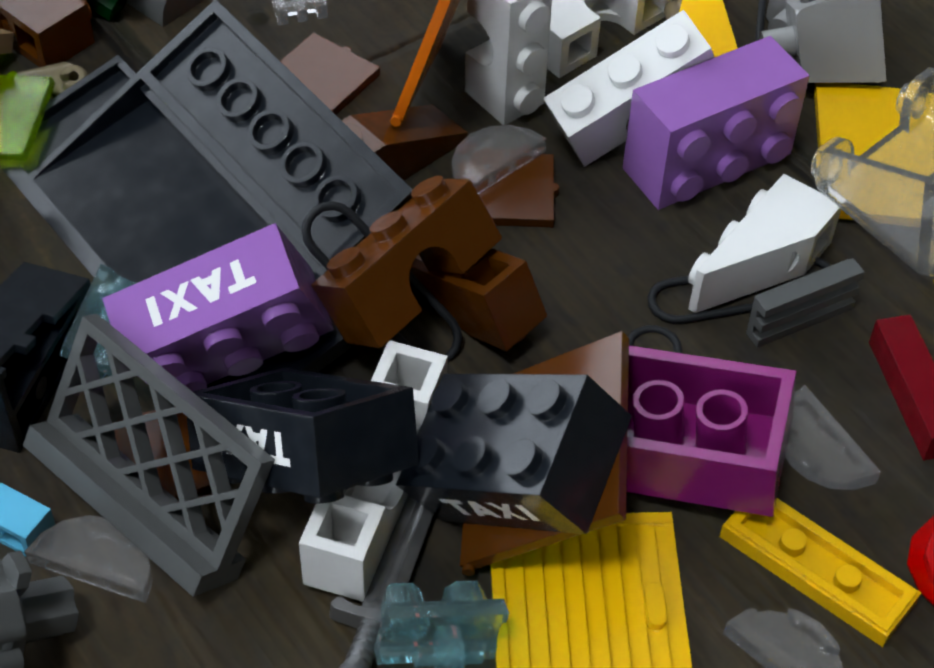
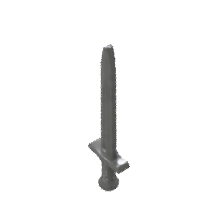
[329,495,434,668]

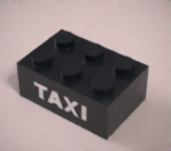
[187,367,419,504]
[396,374,632,535]

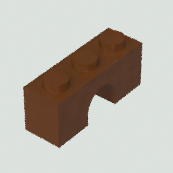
[311,176,502,348]

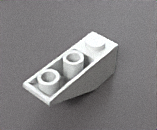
[688,174,843,313]

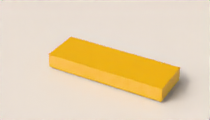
[719,498,921,647]

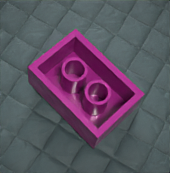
[626,345,797,517]

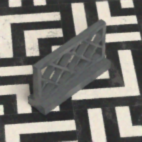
[23,314,275,597]

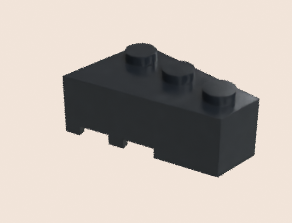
[0,262,97,453]

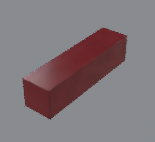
[869,314,934,461]

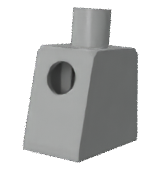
[759,0,887,83]

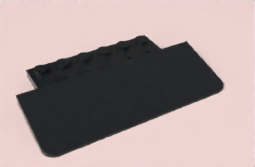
[0,0,413,388]

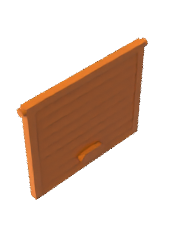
[390,0,460,127]

